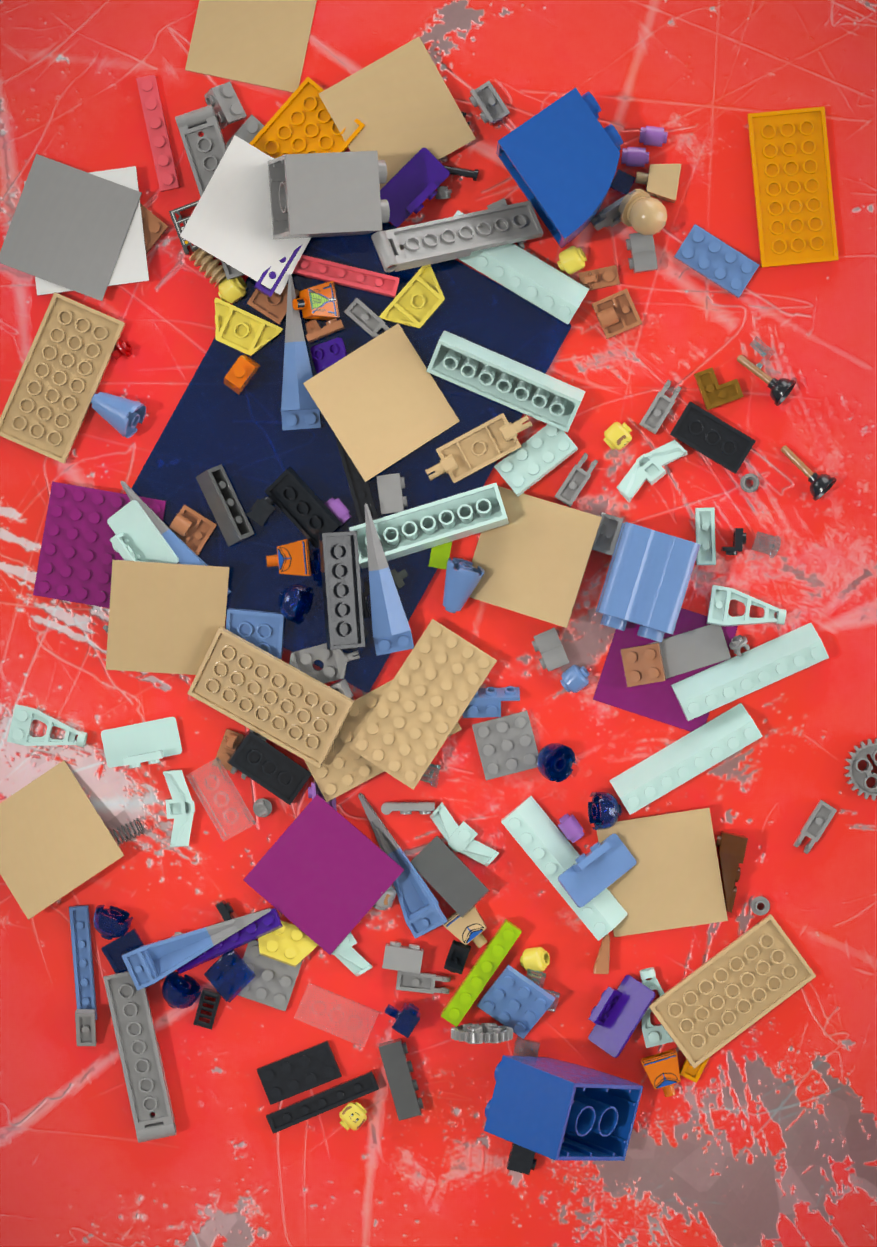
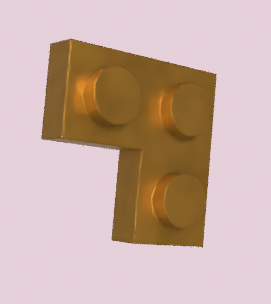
[694,368,744,410]

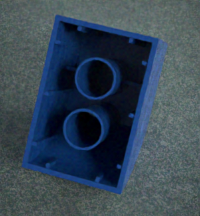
[496,87,623,248]
[484,1055,643,1161]

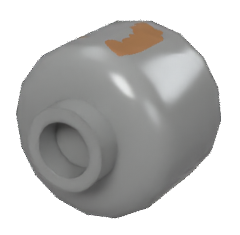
[373,884,396,910]

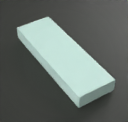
[695,507,716,565]

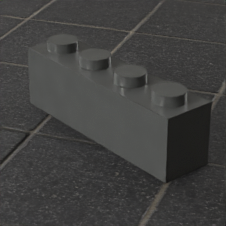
[196,464,255,547]
[379,1038,424,1121]

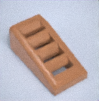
[593,934,610,974]

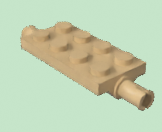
[425,413,532,483]

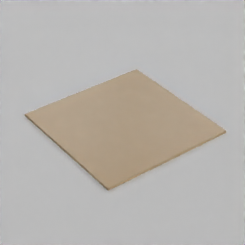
[185,0,317,93]
[319,37,476,190]
[303,323,459,482]
[470,486,602,628]
[106,560,229,675]
[0,760,124,920]
[596,808,728,937]

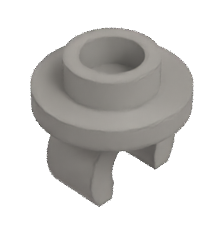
[729,635,750,657]
[253,798,272,817]

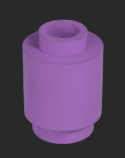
[639,126,668,147]
[621,147,649,167]
[325,497,352,526]
[558,813,585,843]

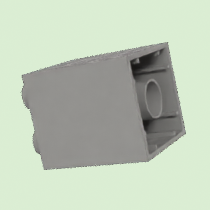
[268,151,390,239]

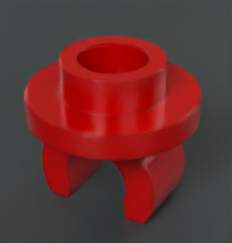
[112,340,132,360]

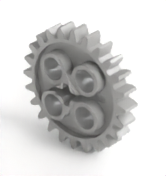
[843,738,877,801]
[451,1023,513,1044]

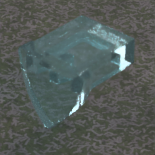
[749,336,775,369]
[751,531,781,558]
[420,764,441,788]
[513,1036,540,1057]

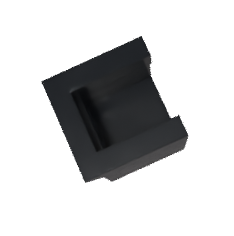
[246,496,276,527]

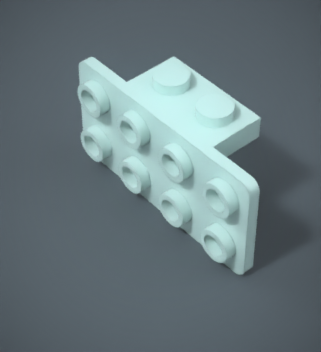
[107,500,179,564]
[101,716,182,768]

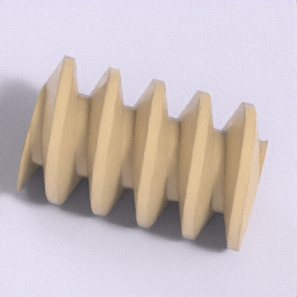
[189,248,227,288]

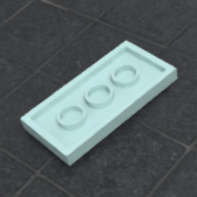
[494,424,578,497]

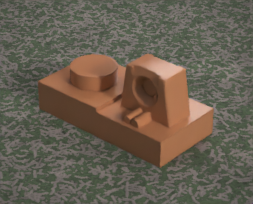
[578,265,620,291]
[305,318,344,343]
[213,729,245,771]

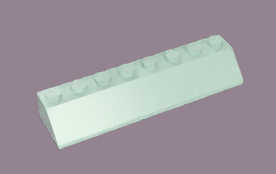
[454,210,589,324]
[426,330,586,433]
[349,482,509,569]
[671,622,829,721]
[609,703,763,815]
[501,796,628,941]

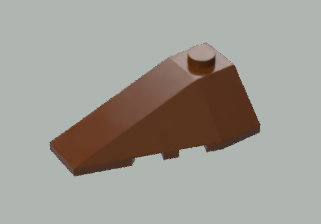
[716,831,748,913]

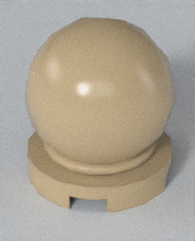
[618,189,667,235]

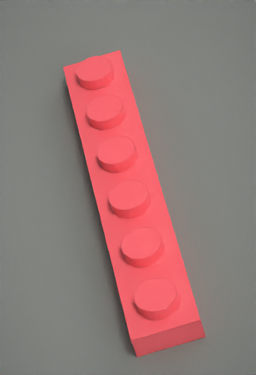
[136,74,179,192]
[292,255,400,298]

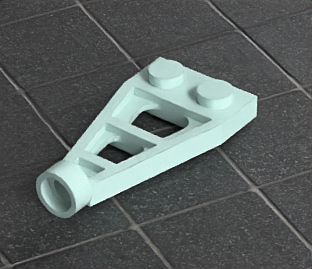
[706,585,787,627]
[7,704,88,748]
[639,967,674,1048]

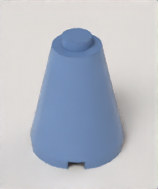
[91,392,146,438]
[442,558,485,613]

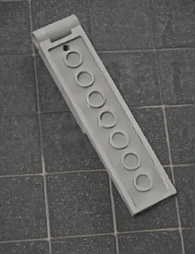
[175,104,244,280]
[371,201,543,272]
[103,971,177,1143]

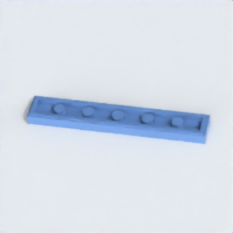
[69,905,98,1020]

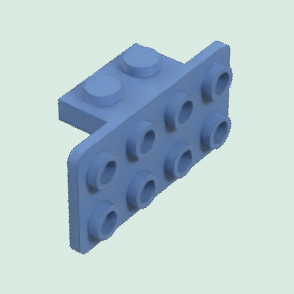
[558,834,636,908]

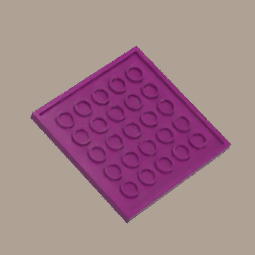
[33,481,167,608]

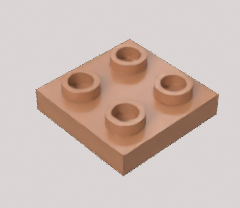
[591,288,642,339]
[169,504,217,555]

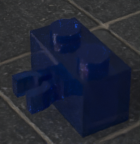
[385,1003,421,1038]

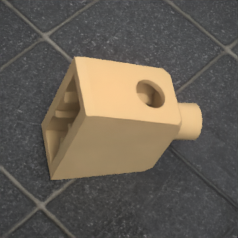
[635,164,681,203]

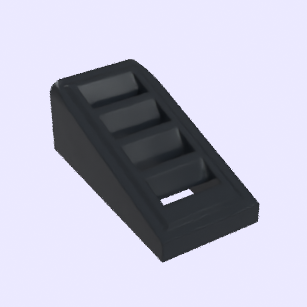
[193,987,222,1030]

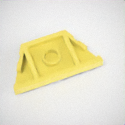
[379,264,445,329]
[214,297,283,356]
[256,911,318,967]

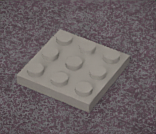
[472,710,541,780]
[231,940,303,1011]

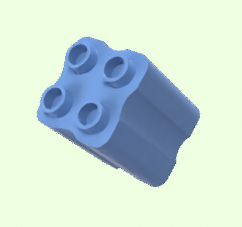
[595,522,700,642]

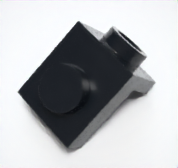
[721,528,746,555]
[215,900,235,921]
[444,940,471,974]

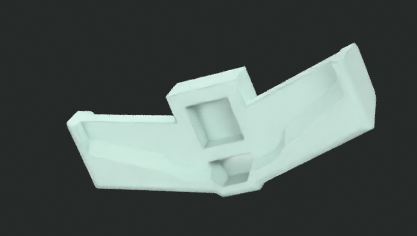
[616,439,688,503]
[163,770,195,848]
[430,802,499,866]
[332,932,373,977]

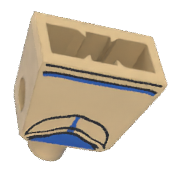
[443,906,488,948]

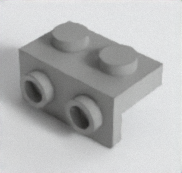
[469,81,510,126]
[204,82,247,129]
[592,512,623,556]

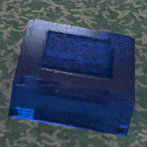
[610,169,635,195]

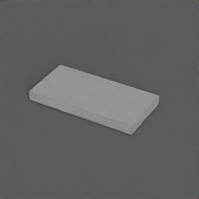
[646,624,731,679]

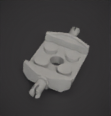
[289,643,360,683]

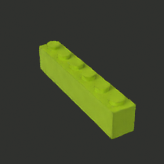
[441,919,522,1027]

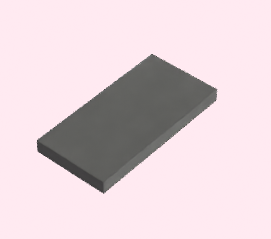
[410,836,490,918]

